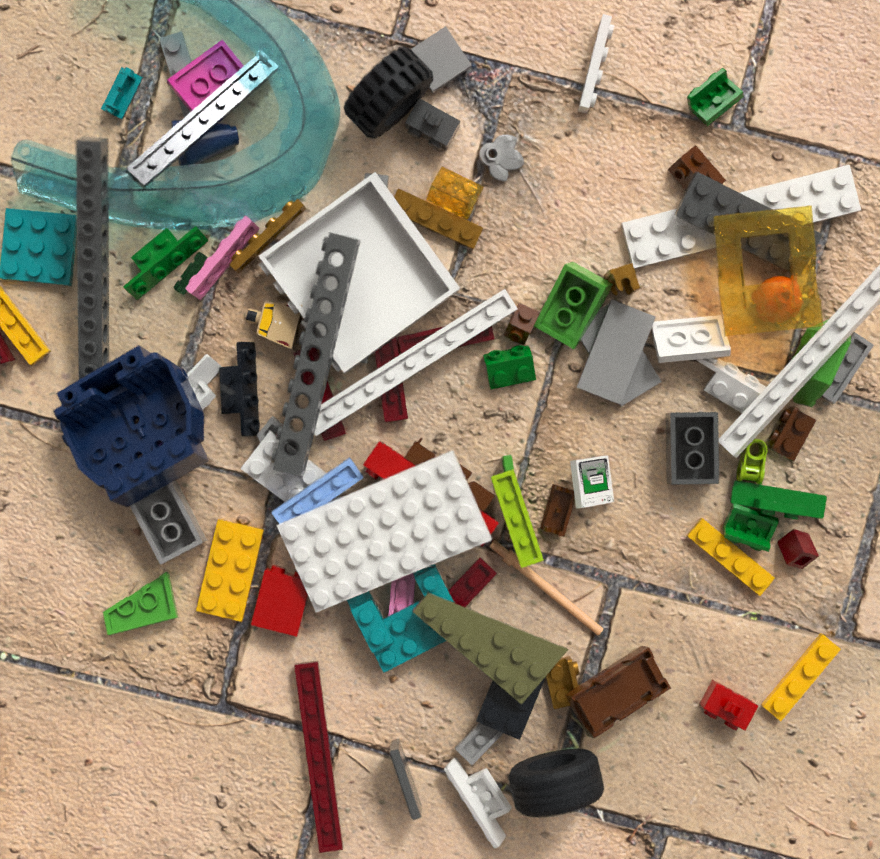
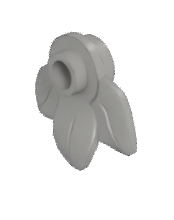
[479,135,524,181]

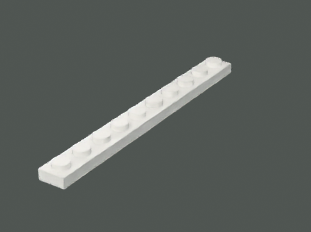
[719,265,880,458]
[314,289,517,436]

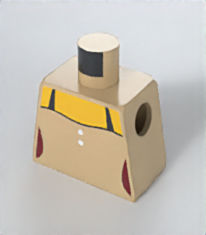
[246,302,302,350]

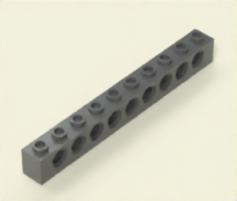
[76,137,109,380]
[271,232,361,477]

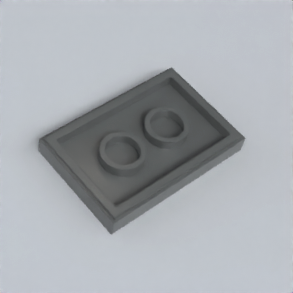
[389,739,422,820]

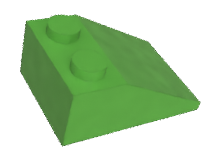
[534,262,613,349]

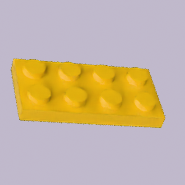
[196,519,265,622]

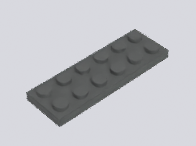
[674,172,823,277]

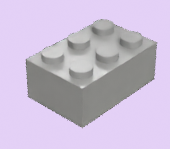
[130,480,207,565]

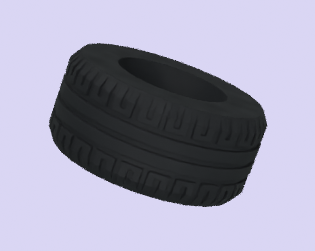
[508,749,604,817]

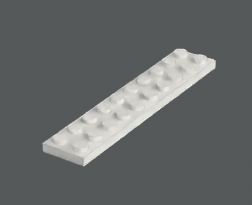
[621,165,861,269]

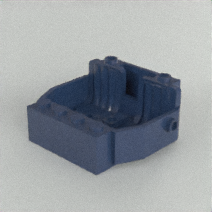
[53,345,209,507]

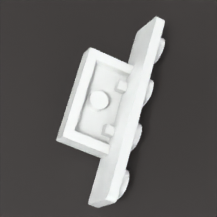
[187,354,222,410]
[696,357,766,413]
[444,758,512,848]

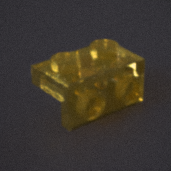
[426,166,484,219]

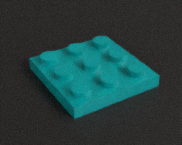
[0,208,77,286]

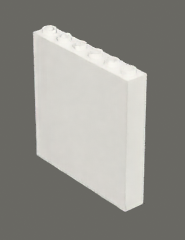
[259,172,460,374]

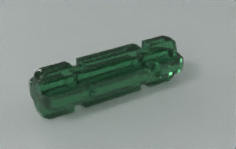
[174,252,208,295]

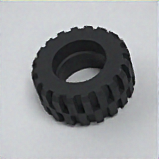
[344,47,434,139]

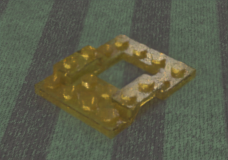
[713,205,823,337]

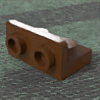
[767,406,816,461]

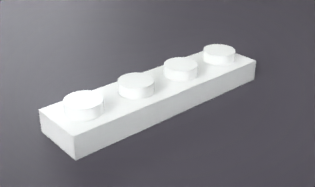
[578,14,614,114]

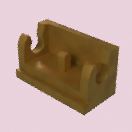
[604,263,640,296]

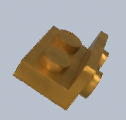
[546,656,581,710]

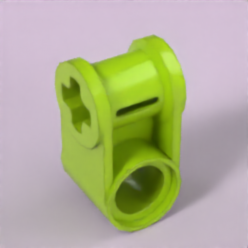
[736,439,767,485]

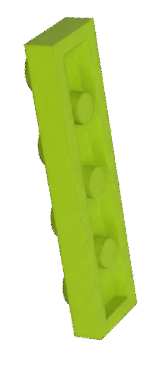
[491,469,544,568]

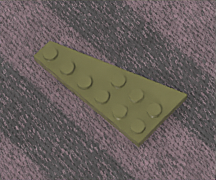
[412,592,569,704]

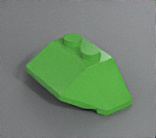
[792,319,851,407]

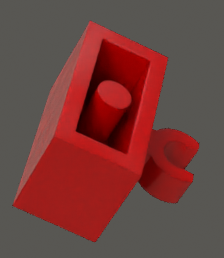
[699,679,759,731]

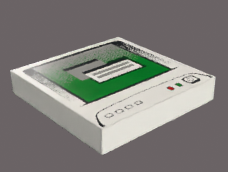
[570,455,614,508]

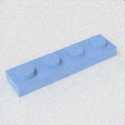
[272,457,364,524]

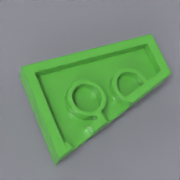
[103,571,179,635]

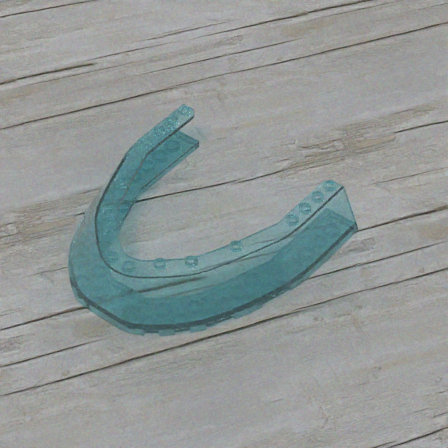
[11,0,340,231]

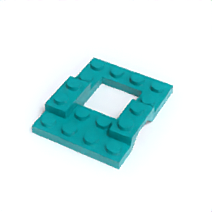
[347,564,455,673]

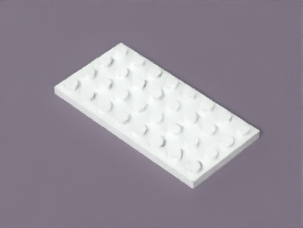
[277,450,492,612]

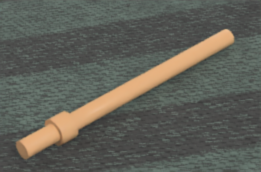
[489,539,603,636]

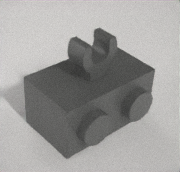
[405,98,460,151]

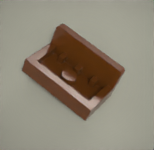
[668,145,726,191]

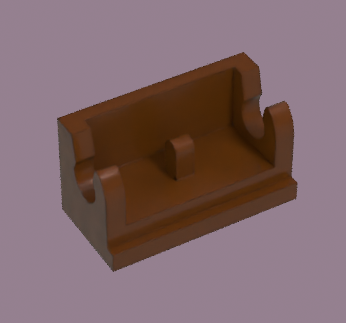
[540,484,575,537]

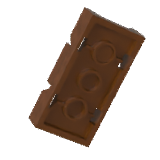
[405,438,495,511]
[565,646,671,739]

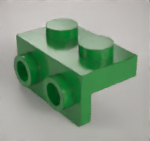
[687,68,744,126]
[483,345,536,390]
[723,503,779,552]

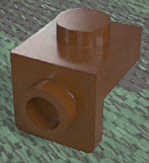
[504,303,540,345]

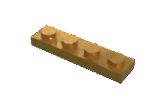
[394,188,483,250]
[229,198,306,274]

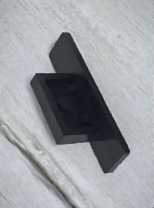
[219,342,260,437]

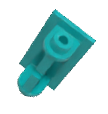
[101,67,143,119]

